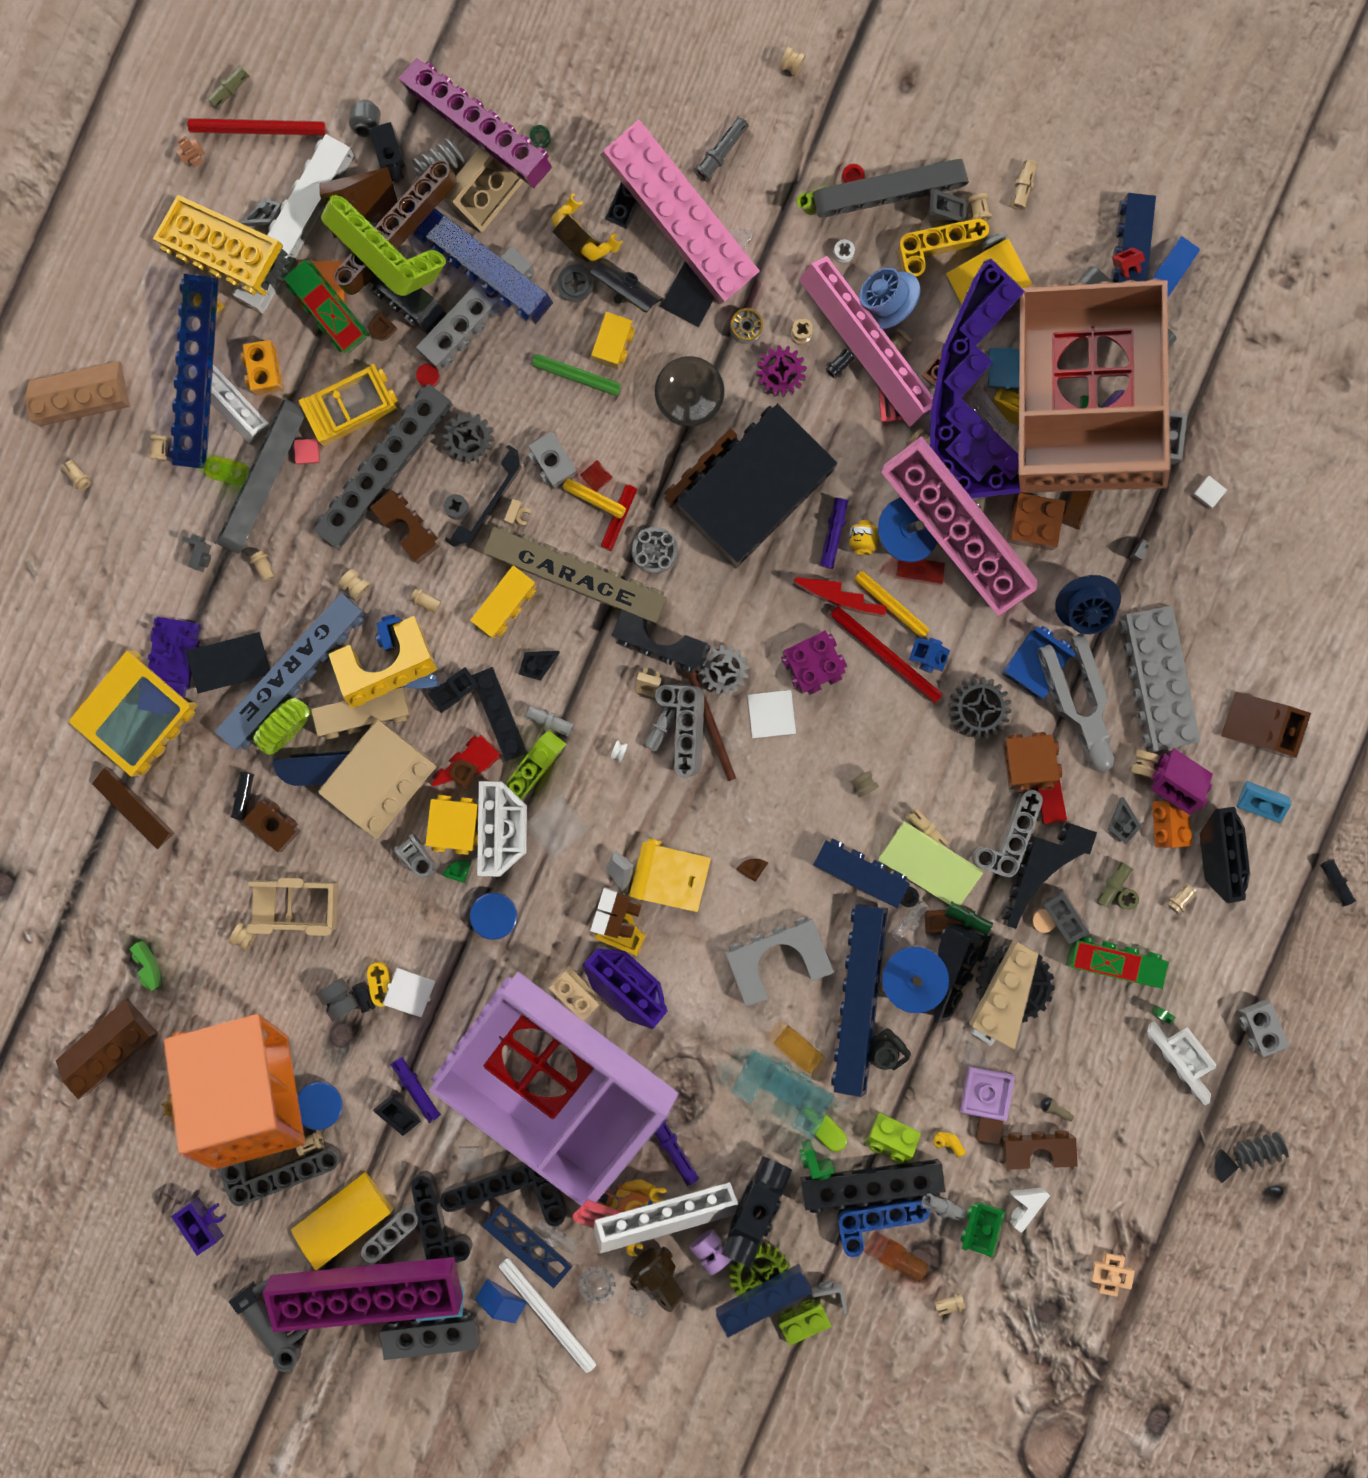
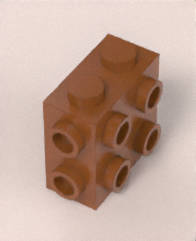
[1003,732,1062,792]

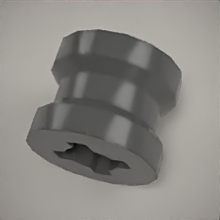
[444,494,469,520]

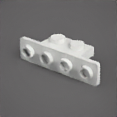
[1148,1021,1216,1105]

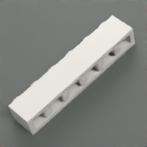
[593,1183,738,1253]

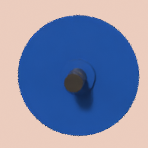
[878,497,937,562]
[882,947,949,1013]

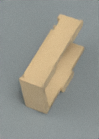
[247,878,338,936]

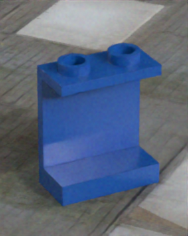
[1002,626,1076,700]

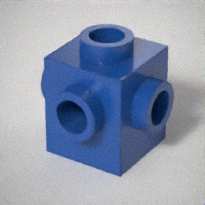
[909,638,950,673]

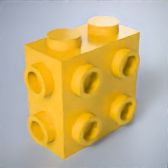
[425,795,478,855]

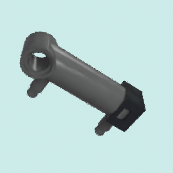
[228,1278,307,1372]

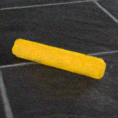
[563,478,626,518]

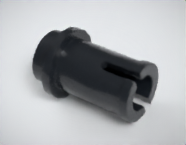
[825,349,855,379]
[351,981,376,1013]

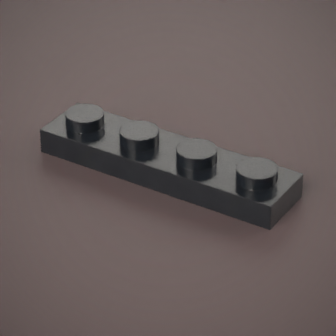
[472,667,528,762]

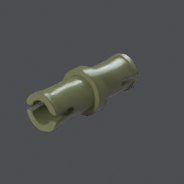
[207,65,250,109]
[1096,861,1134,909]

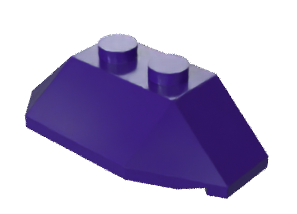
[582,948,668,1029]

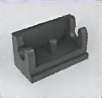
[1044,889,1089,945]

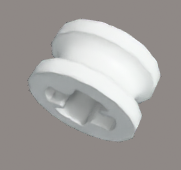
[833,239,855,263]
[610,740,628,764]

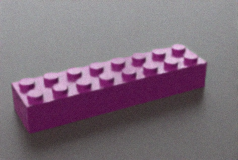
[263,1257,463,1332]

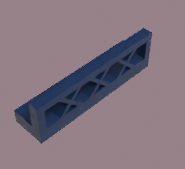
[482,1204,573,1289]

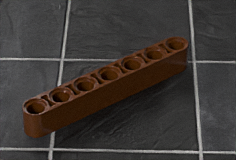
[334,160,457,295]

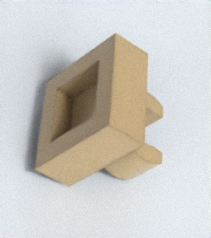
[504,499,532,527]
[634,668,662,698]

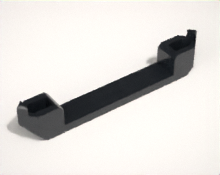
[445,445,522,547]

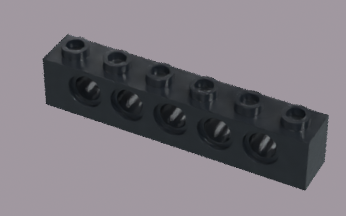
[800,1159,946,1213]

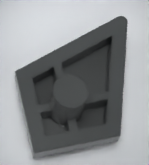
[241,198,282,226]
[1108,797,1141,844]

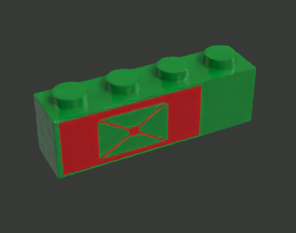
[284,260,371,353]
[1066,936,1169,989]

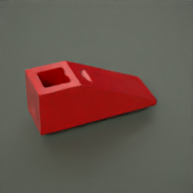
[431,735,502,786]

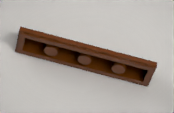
[92,767,174,849]

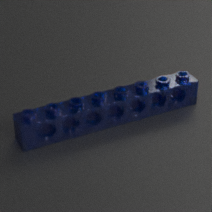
[169,274,219,468]

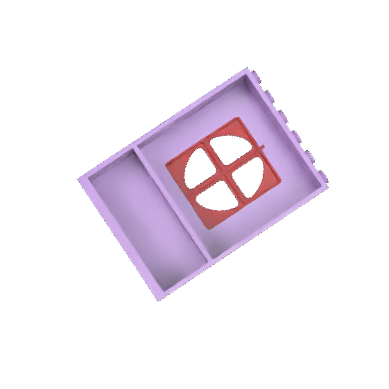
[429,972,679,1211]

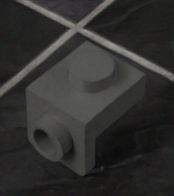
[182,534,211,572]

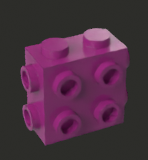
[781,630,847,695]
[1151,748,1213,816]

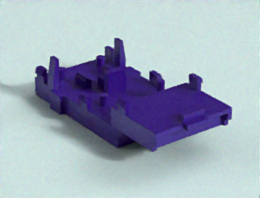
[138,617,200,716]

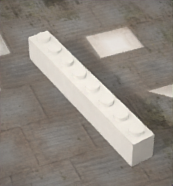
[233,134,354,314]

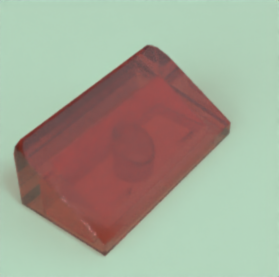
[895,559,945,586]

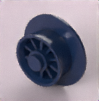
[1055,575,1121,634]

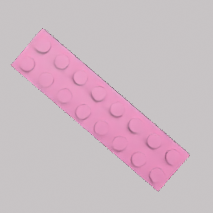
[600,120,760,304]
[881,436,1038,616]

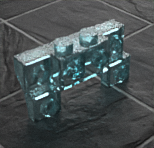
[730,1048,835,1139]

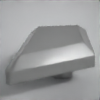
[605,851,634,895]

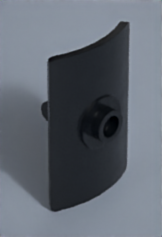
[590,259,663,313]

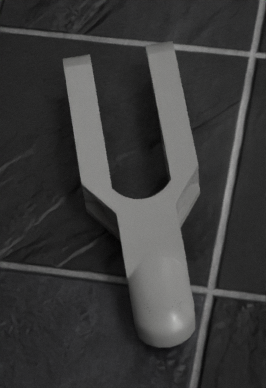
[1037,633,1114,772]

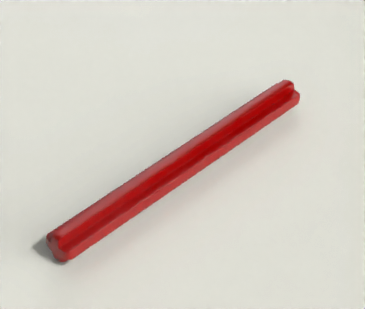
[187,118,326,136]
[830,606,942,703]

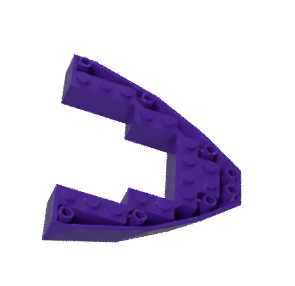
[930,258,1125,498]

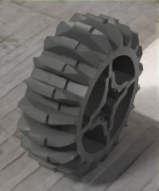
[948,677,1012,740]

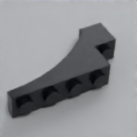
[1002,823,1097,929]

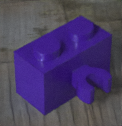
[171,1196,227,1256]

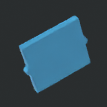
[988,347,1020,391]

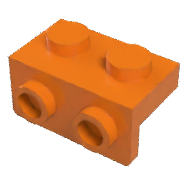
[1152,801,1192,848]

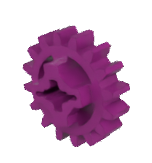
[756,345,807,398]

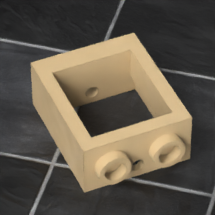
[549,966,602,1021]

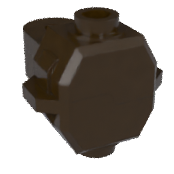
[627,1246,684,1312]

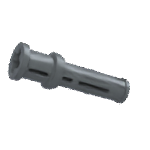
[693,116,749,182]

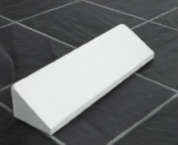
[187,358,270,444]

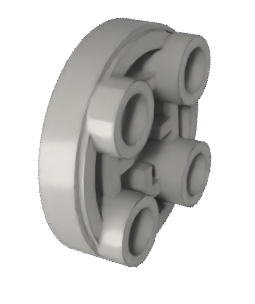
[632,527,678,574]

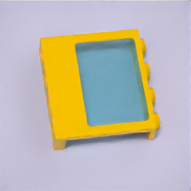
[68,650,198,777]

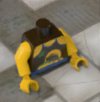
[551,194,623,262]

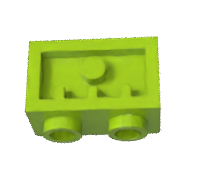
[777,1298,832,1346]

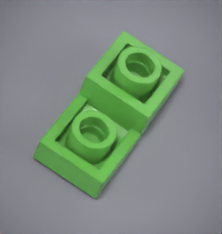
[130,941,162,991]

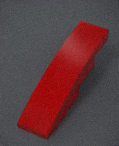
[794,577,886,617]

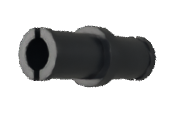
[230,771,255,820]
[1320,859,1356,907]

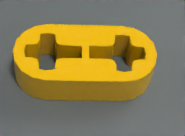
[367,962,391,1007]

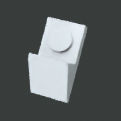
[1010,1187,1050,1233]

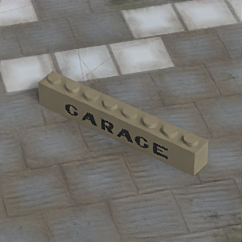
[483,526,667,625]

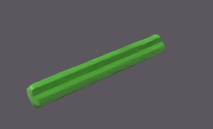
[532,354,621,396]

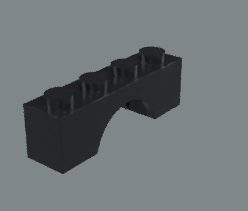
[611,610,711,674]

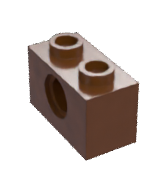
[242,800,301,853]

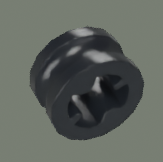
[900,886,919,907]

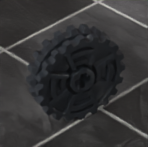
[975,945,1055,1023]

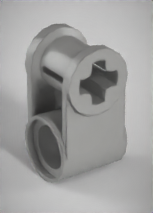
[394,833,436,877]

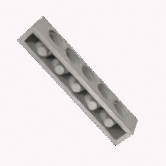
[416,246,534,372]

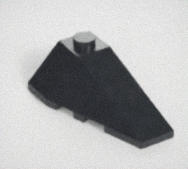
[934,924,993,1023]

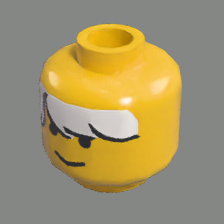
[848,520,880,555]

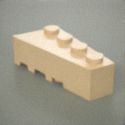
[969,940,1038,1049]

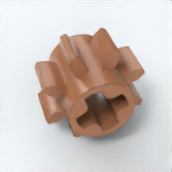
[175,136,205,167]

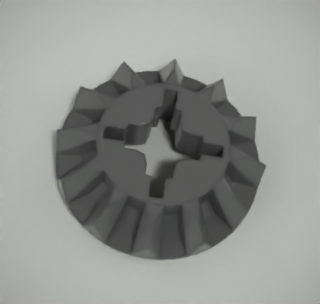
[557,265,594,303]

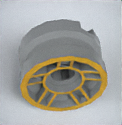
[730,308,763,344]

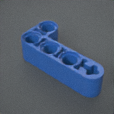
[837,1196,930,1257]

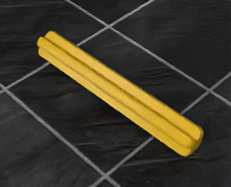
[854,571,930,638]

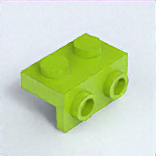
[864,1112,921,1164]

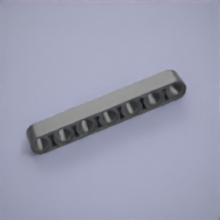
[812,159,969,218]
[216,399,305,554]

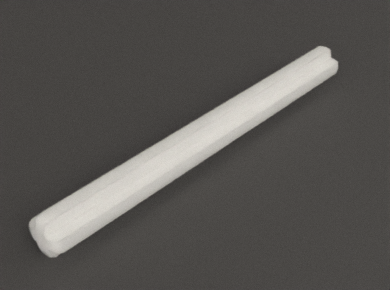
[499,1258,596,1373]

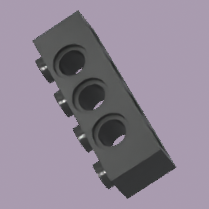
[380,1312,480,1360]

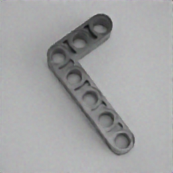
[218,1146,342,1206]

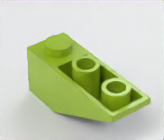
[505,730,567,801]

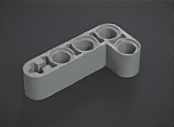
[655,684,704,778]
[972,790,1043,877]

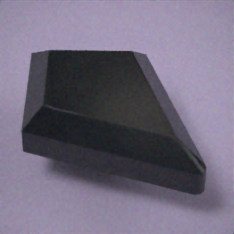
[518,651,560,681]

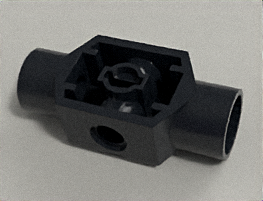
[721,1156,792,1268]

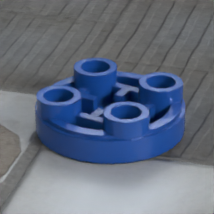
[470,892,517,940]
[298,1082,343,1130]

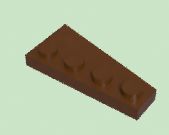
[664,428,737,508]

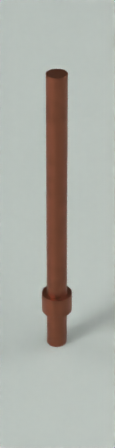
[684,670,736,781]

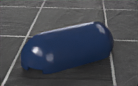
[273,751,351,786]

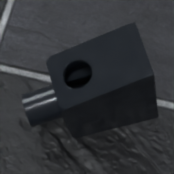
[368,122,406,183]

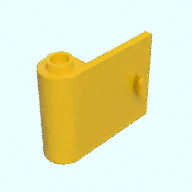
[946,239,1033,304]
[629,838,711,912]

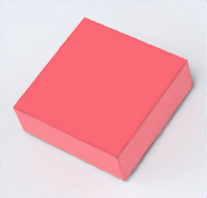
[294,439,320,465]

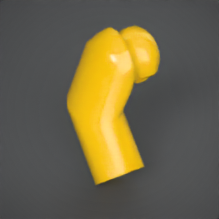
[933,1132,967,1158]

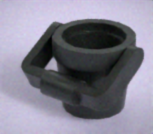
[870,1028,911,1071]

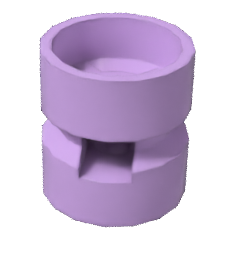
[689,1229,732,1275]

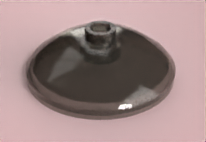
[654,356,725,427]

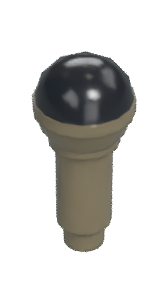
[1040,1097,1074,1122]

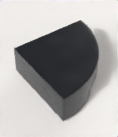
[1214,1149,1239,1183]

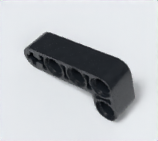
[411,1171,473,1263]

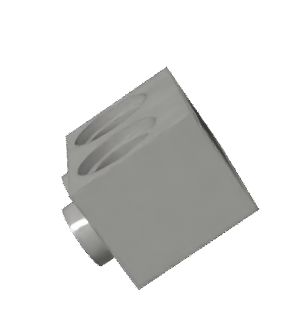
[1238,1000,1289,1057]

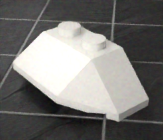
[477,782,527,877]

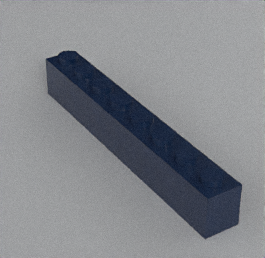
[831,904,888,1097]

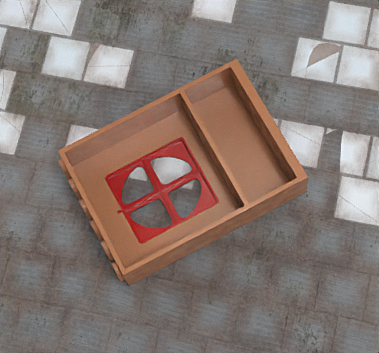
[1019,279,1170,493]

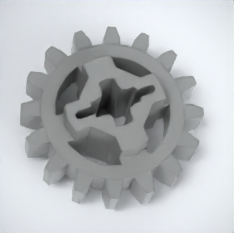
[699,645,750,695]

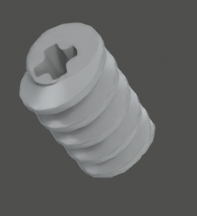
[412,138,465,178]

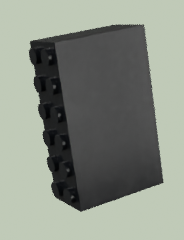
[677,403,838,569]

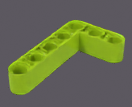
[321,195,446,296]

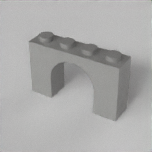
[726,916,834,1007]

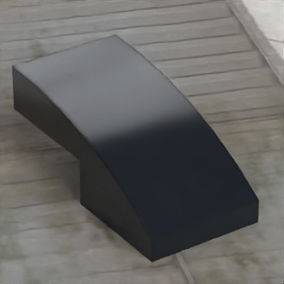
[428,667,479,713]

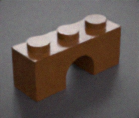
[370,490,439,564]
[1001,1130,1078,1170]

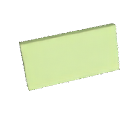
[878,821,983,905]

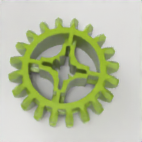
[253,698,311,755]
[728,1243,790,1296]

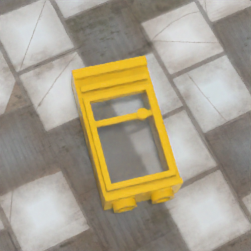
[298,363,398,446]

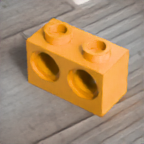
[241,340,283,395]

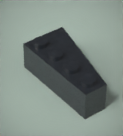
[361,262,447,335]

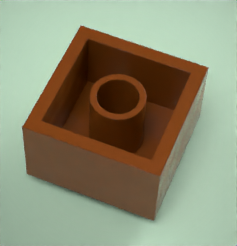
[1006,493,1065,551]

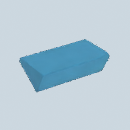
[1236,781,1291,823]

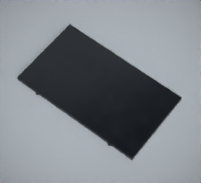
[660,261,715,328]
[186,632,270,694]

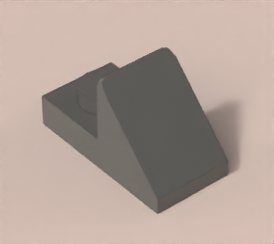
[929,189,967,223]

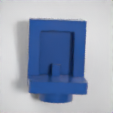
[376,614,403,652]

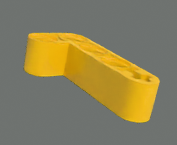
[897,219,989,281]

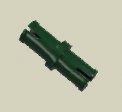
[945,901,994,936]

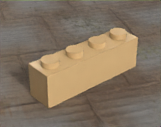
[311,687,412,740]

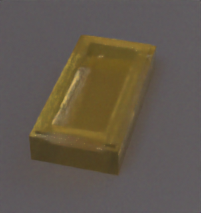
[774,1025,824,1074]

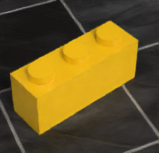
[470,565,537,640]

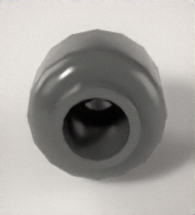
[349,100,381,137]

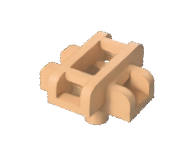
[1090,1252,1135,1297]

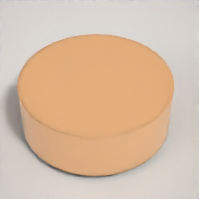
[1031,909,1056,933]

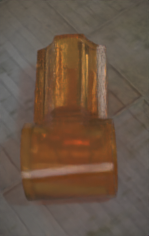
[878,1239,928,1282]

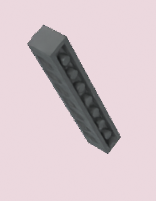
[313,383,453,550]

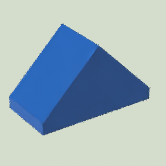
[475,1278,527,1323]

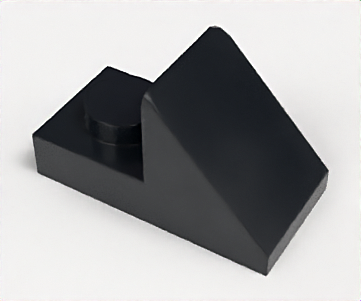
[373,1092,421,1136]

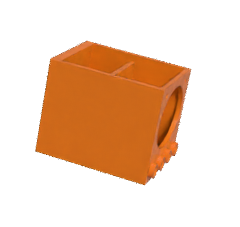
[164,1014,306,1170]

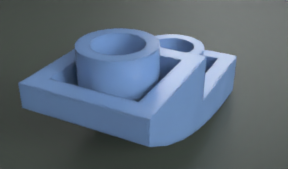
[402,674,441,689]

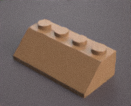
[25,361,130,426]

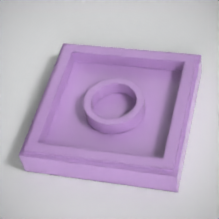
[960,1065,1015,1122]

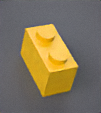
[591,312,636,370]

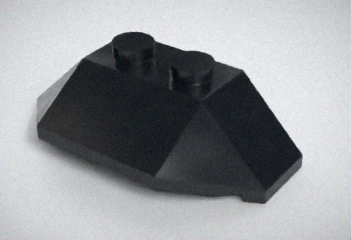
[1199,807,1250,903]

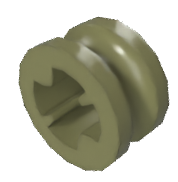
[1116,888,1139,910]

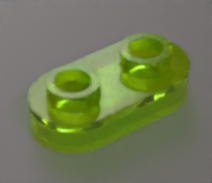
[204,456,250,486]

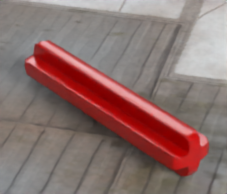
[601,484,637,551]

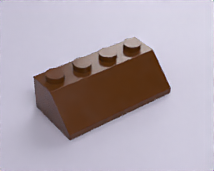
[56,998,157,1100]

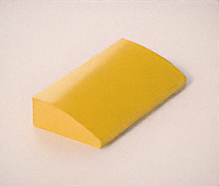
[291,1171,394,1270]

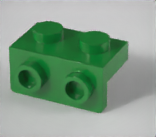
[799,1139,835,1180]
[960,1201,1006,1257]

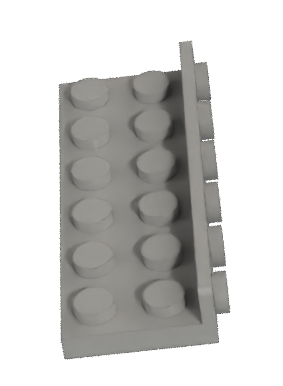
[1119,606,1201,752]

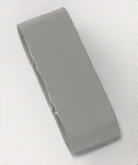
[361,1204,418,1263]

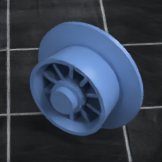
[860,267,920,329]

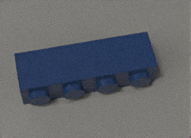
[1111,193,1156,283]
[813,838,910,908]
[716,1264,812,1338]

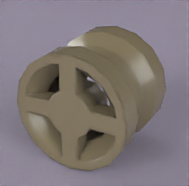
[850,771,879,798]

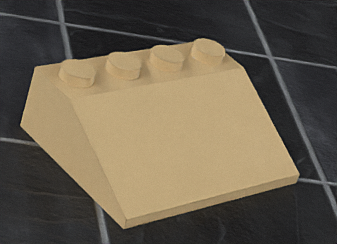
[318,719,437,839]

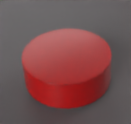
[841,164,865,183]
[416,364,440,387]

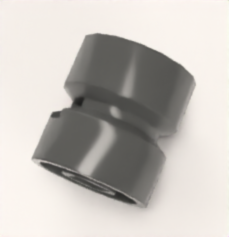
[315,978,359,1022]

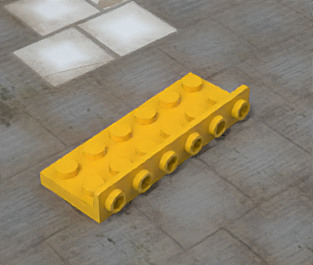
[153,195,283,296]

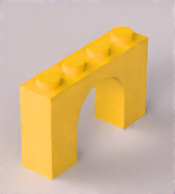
[328,616,437,709]

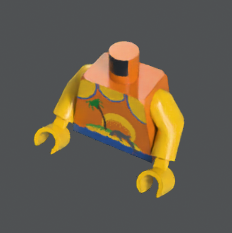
[597,1179,666,1256]

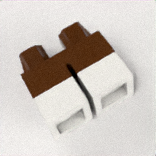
[590,887,642,939]

